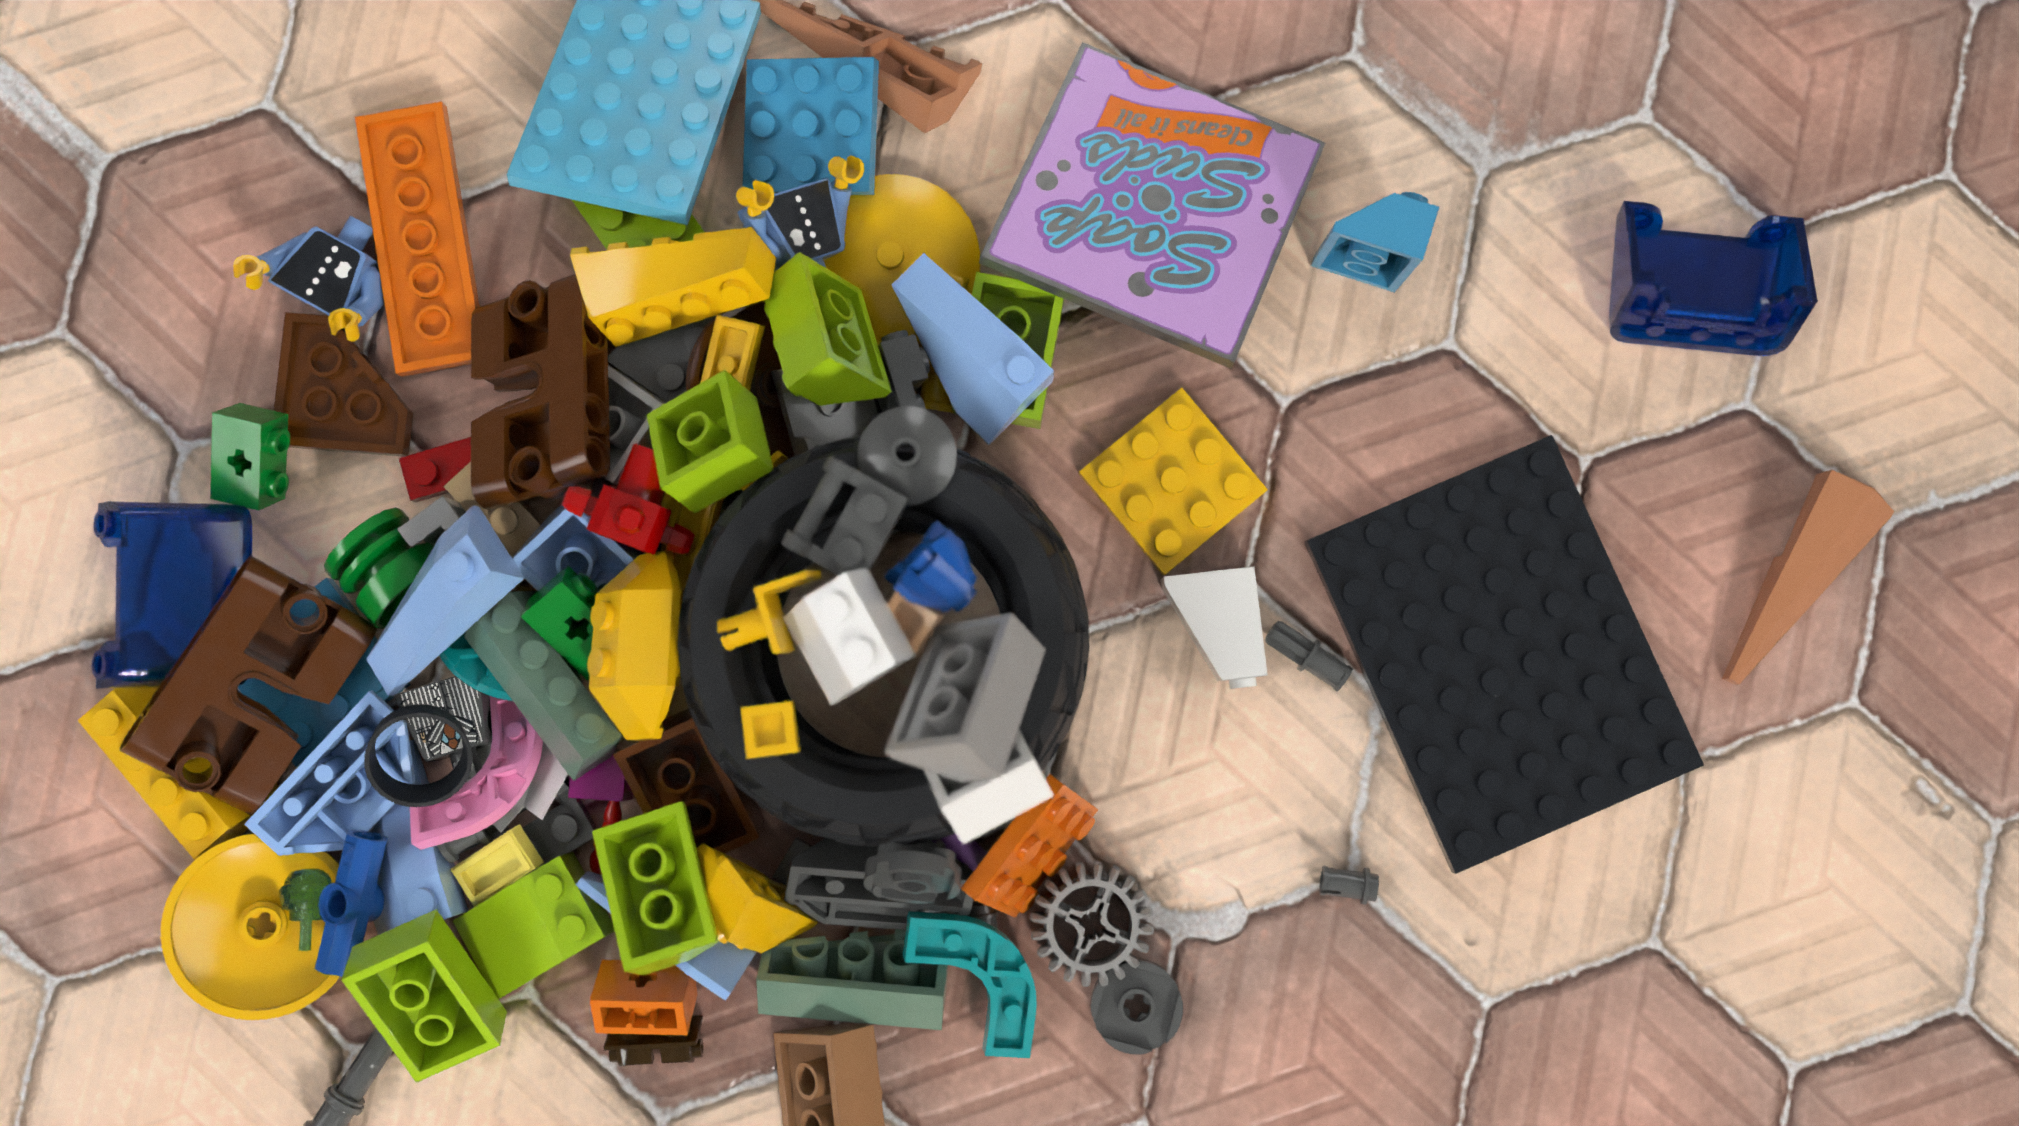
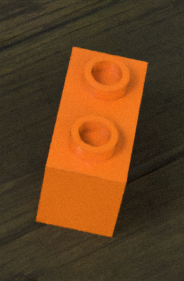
[589,960,698,1035]

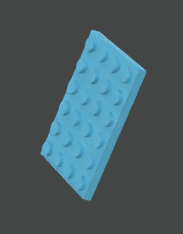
[506,0,761,225]

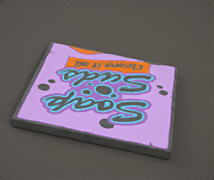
[979,42,1325,369]

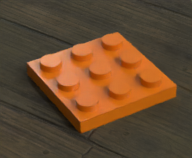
[961,773,1098,918]

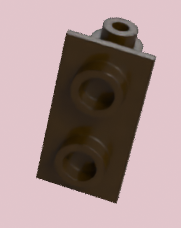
[603,1015,704,1067]

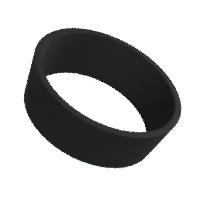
[364,704,473,807]

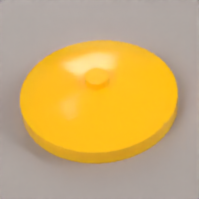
[824,174,981,347]
[160,833,340,1020]

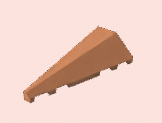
[758,0,983,133]
[1722,470,1894,685]

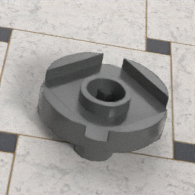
[864,843,962,904]
[1090,959,1183,1055]

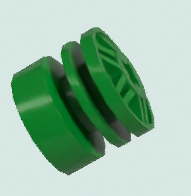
[324,507,434,629]

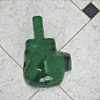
[279,869,332,951]

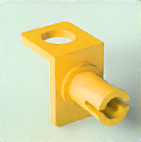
[717,570,822,654]

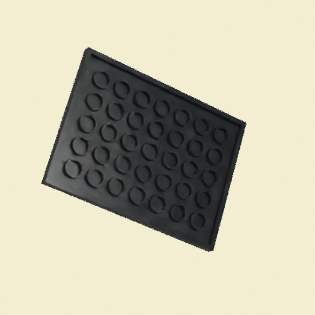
[1304,435,1704,874]

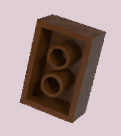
[613,708,764,853]

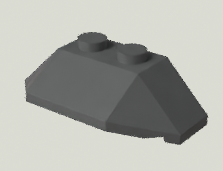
[784,838,973,930]

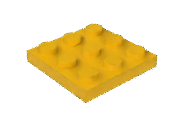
[1079,388,1268,576]

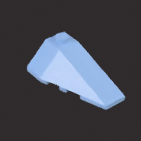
[367,505,524,696]

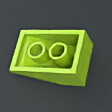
[453,852,615,999]

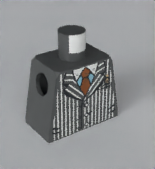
[394,676,492,779]

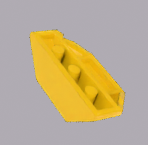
[587,550,681,741]
[696,843,818,954]

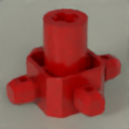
[562,444,695,555]

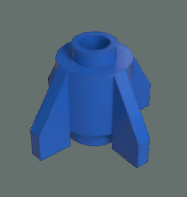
[884,520,977,613]

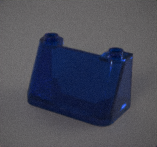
[1608,201,1818,356]
[91,501,252,689]

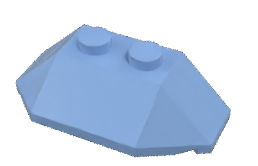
[244,690,415,856]

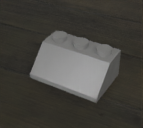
[885,613,1046,782]

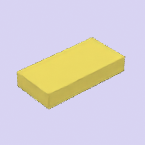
[450,824,544,907]

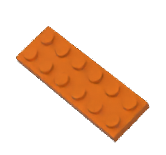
[355,101,480,377]

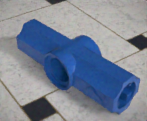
[315,830,388,977]

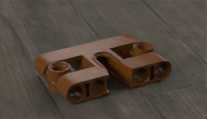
[471,274,610,510]
[119,555,377,815]

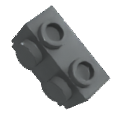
[874,330,930,413]

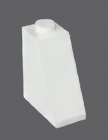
[1160,567,1268,689]

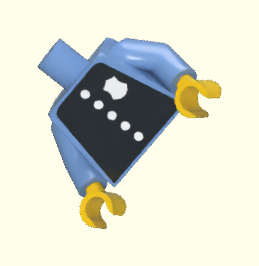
[736,155,864,272]
[233,216,384,342]

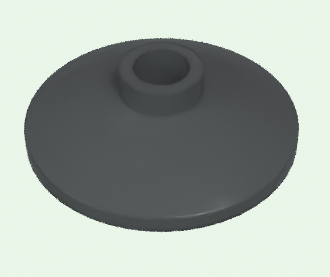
[857,406,957,505]

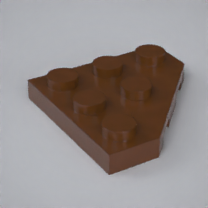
[274,312,413,457]

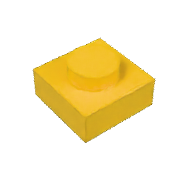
[741,701,800,759]

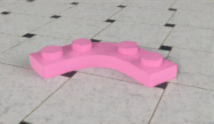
[410,696,543,850]

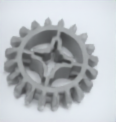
[1030,861,1154,987]

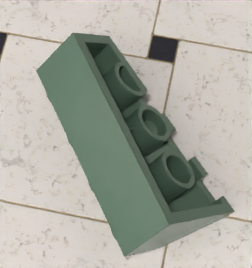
[465,591,622,781]
[756,929,948,1030]

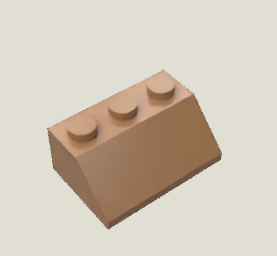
[773,1023,885,1126]

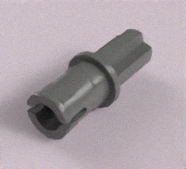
[1265,621,1353,692]

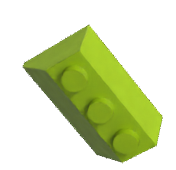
[764,252,892,406]
[592,801,719,975]

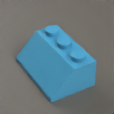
[1311,192,1439,293]

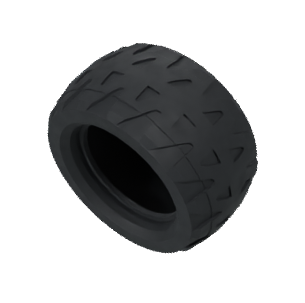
[678,437,1090,847]

